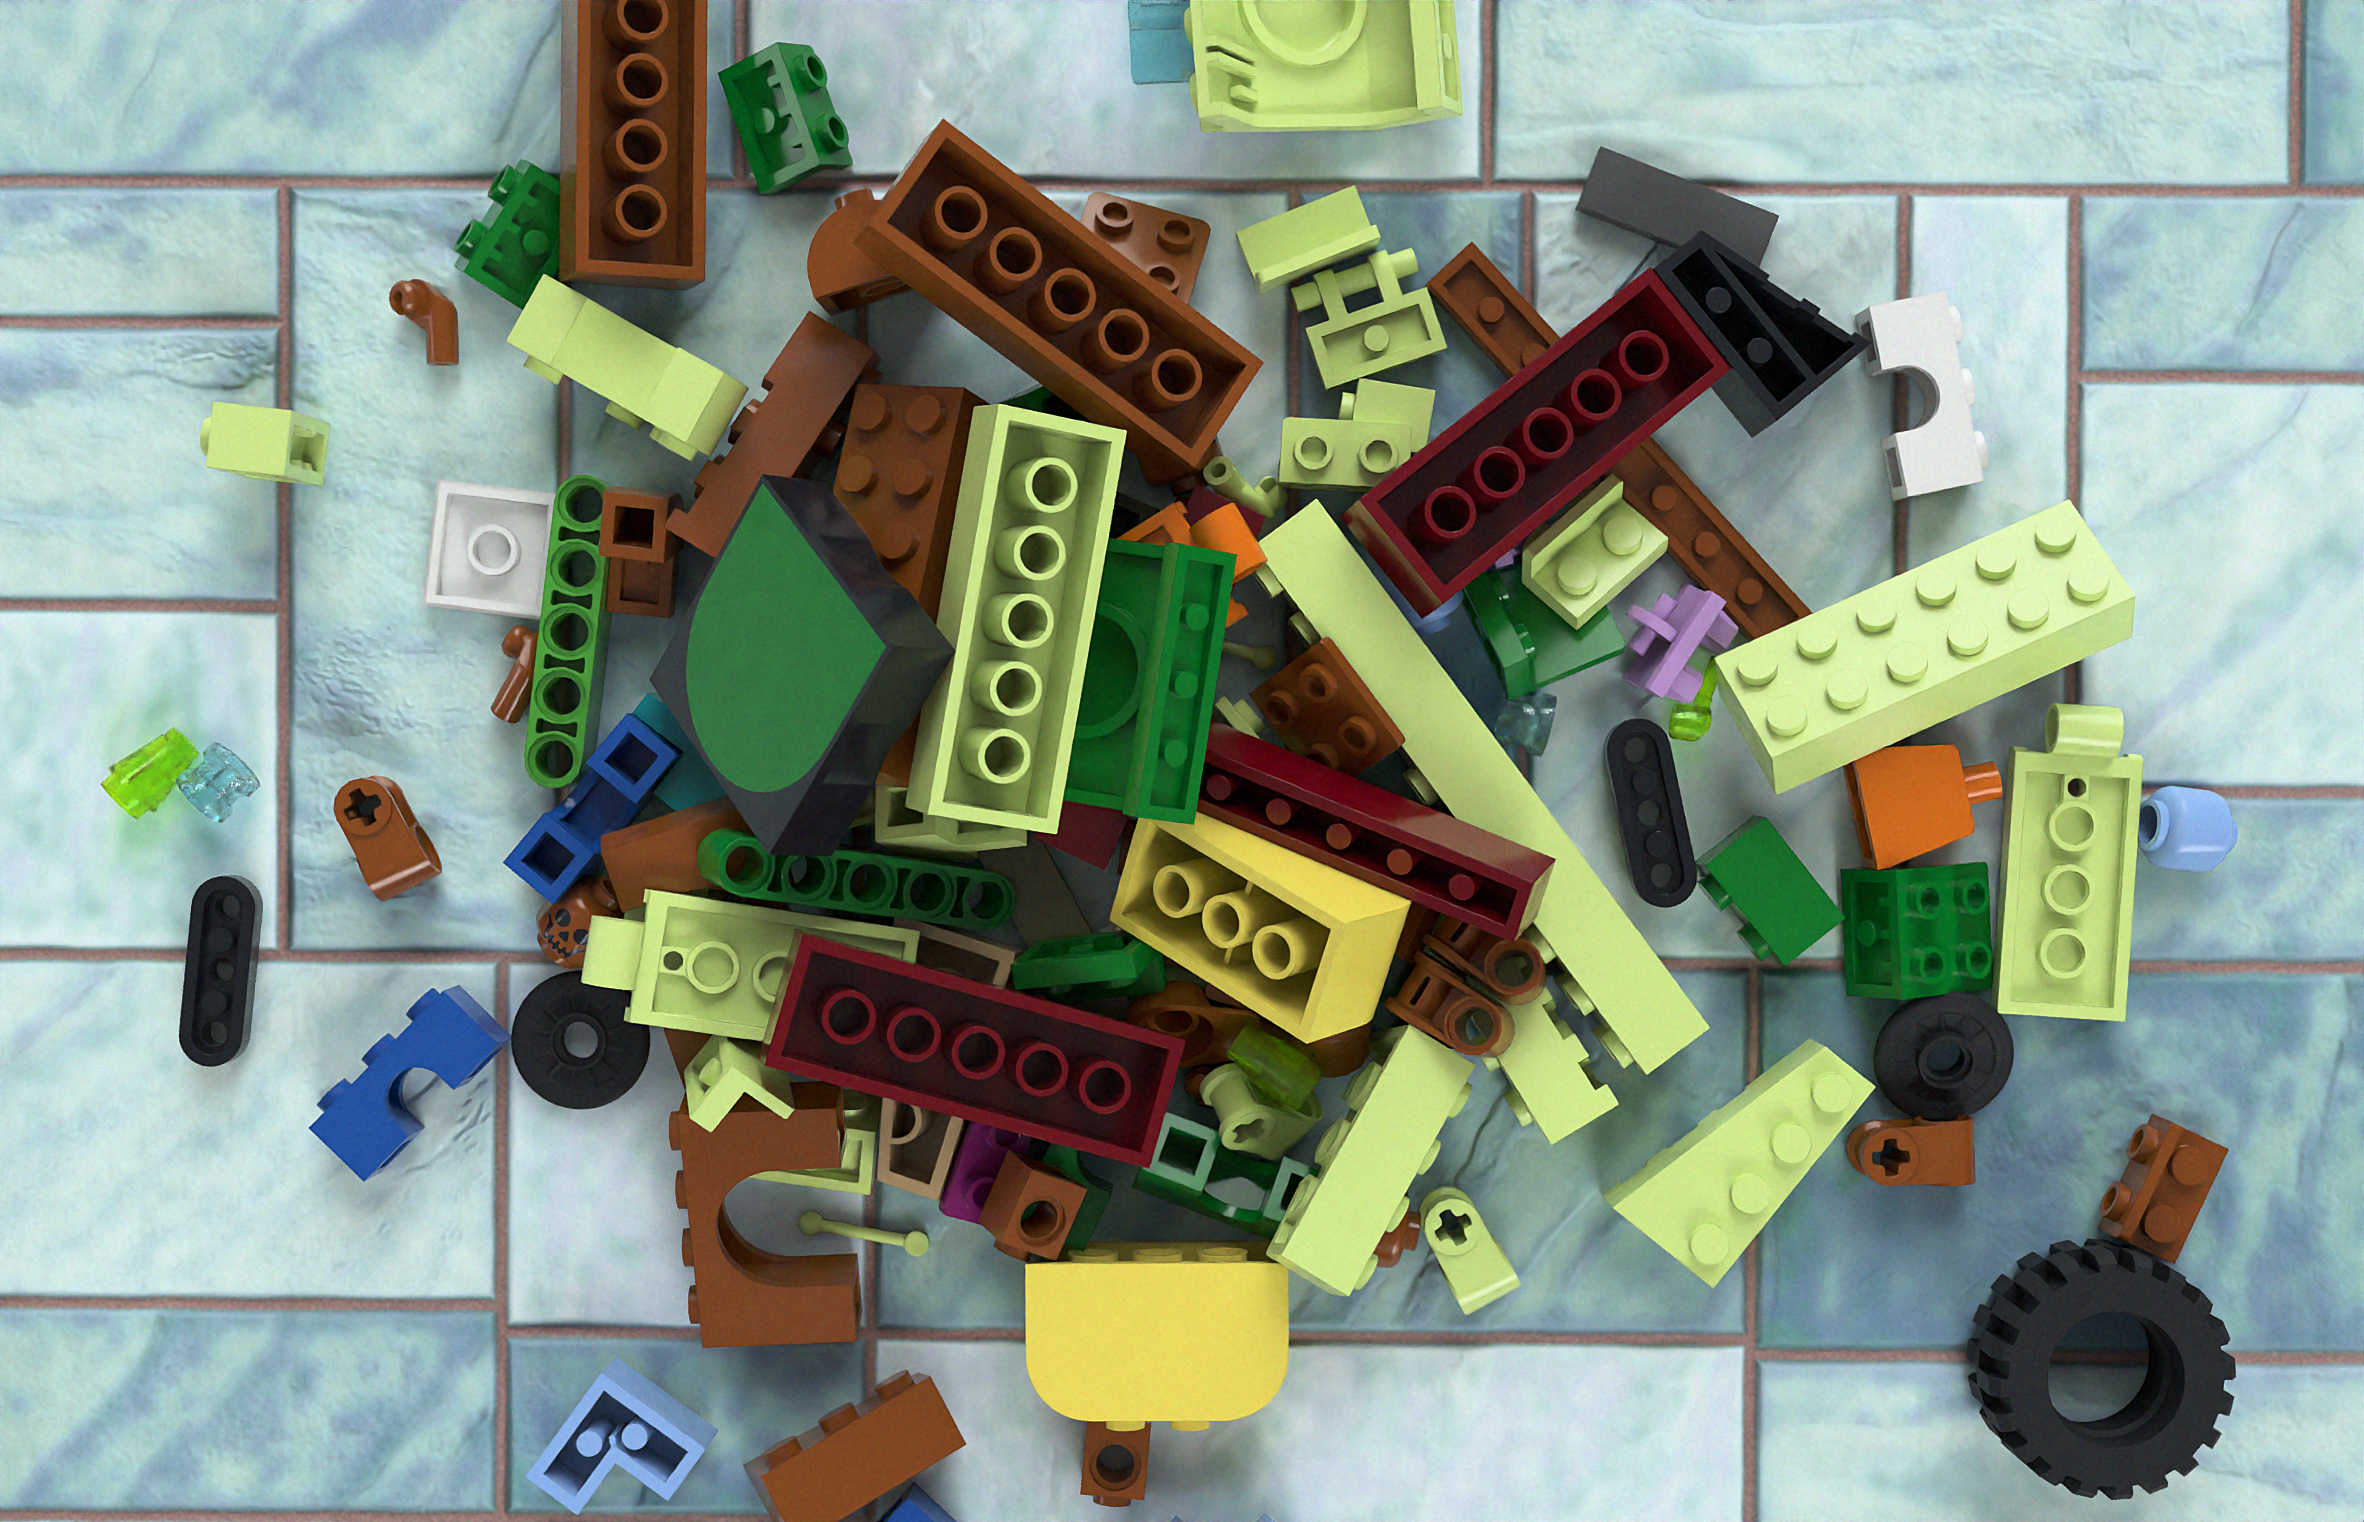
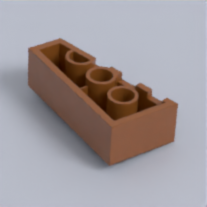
[663,311,883,559]

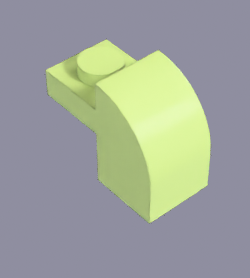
[875,785,1027,859]

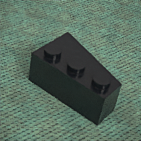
[1652,230,1872,438]

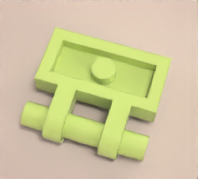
[1290,248,1447,392]

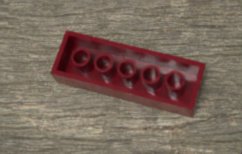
[1340,267,1732,619]
[758,929,1186,1169]

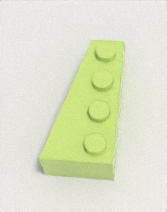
[1265,1024,1475,1296]
[1602,1038,1876,1289]

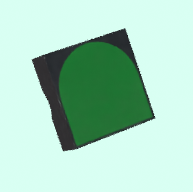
[649,474,955,856]

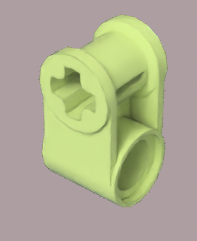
[1199,1062,1324,1161]
[1418,1186,1522,1316]

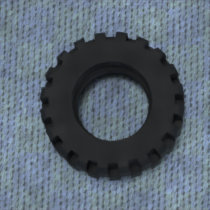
[1966,1238,2236,1500]

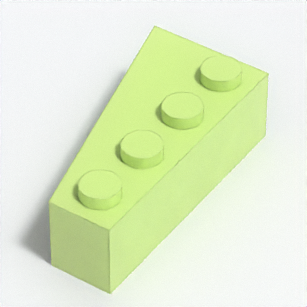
[1423,913,1619,1145]

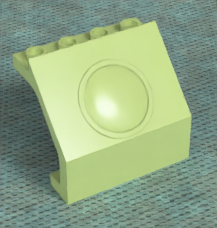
[1184,0,1463,132]

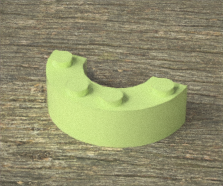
[506,274,749,462]

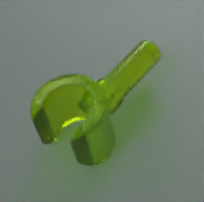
[1669,656,1718,741]

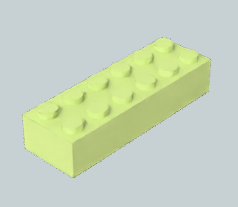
[905,404,1127,834]
[1714,500,2135,795]

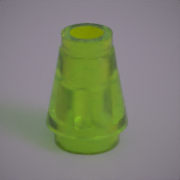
[100,726,201,820]
[1226,1024,1327,1112]

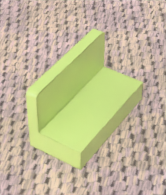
[1236,185,1381,295]
[684,1034,795,1132]

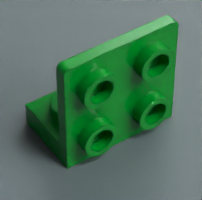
[1461,565,1625,701]
[1840,862,1993,1000]

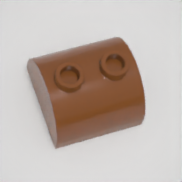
[807,189,914,316]

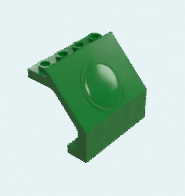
[1063,538,1237,825]

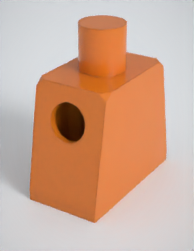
[1842,744,2002,870]

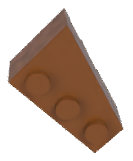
[743,1370,966,1522]

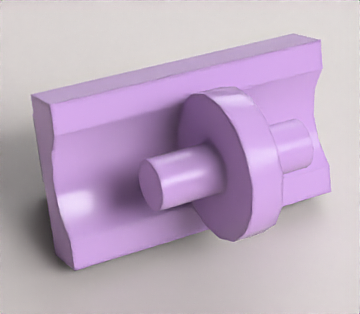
[1621,582,1738,704]

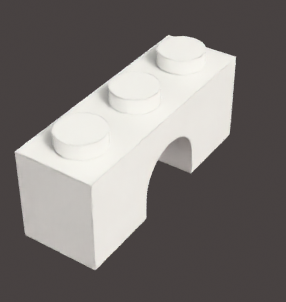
[1855,291,1988,501]

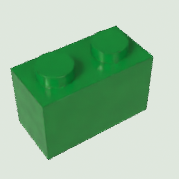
[1695,815,1846,966]

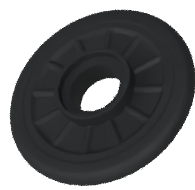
[511,970,650,1109]
[1873,991,2014,1121]

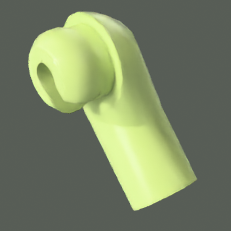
[1203,456,1288,520]

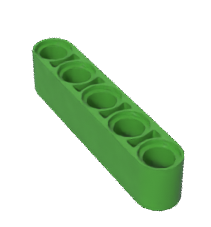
[524,475,612,788]

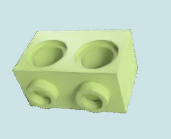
[200,401,330,487]

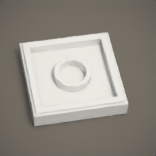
[422,479,556,620]

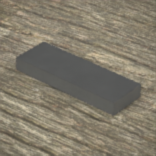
[1575,146,1779,268]

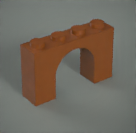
[601,795,796,1089]
[669,1081,863,1348]

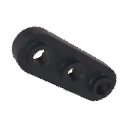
[1603,719,1697,908]
[179,875,263,1067]

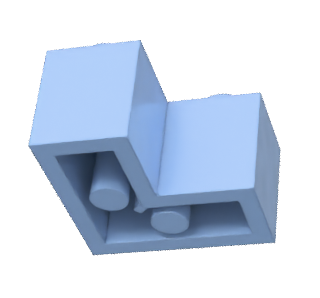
[525,1356,718,1515]

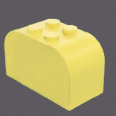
[1109,811,1412,1044]
[1025,1240,1289,1431]

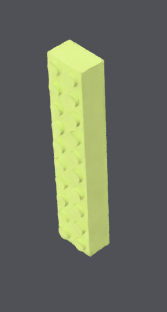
[1251,499,1710,1075]

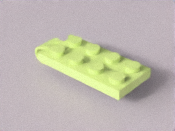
[1991,702,2144,1022]
[581,889,920,1041]

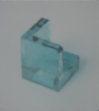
[1128,0,1195,85]

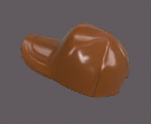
[1123,980,1261,1069]

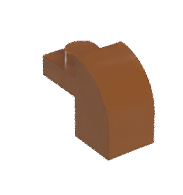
[599,486,684,619]

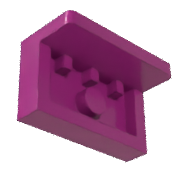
[938,1121,1032,1225]

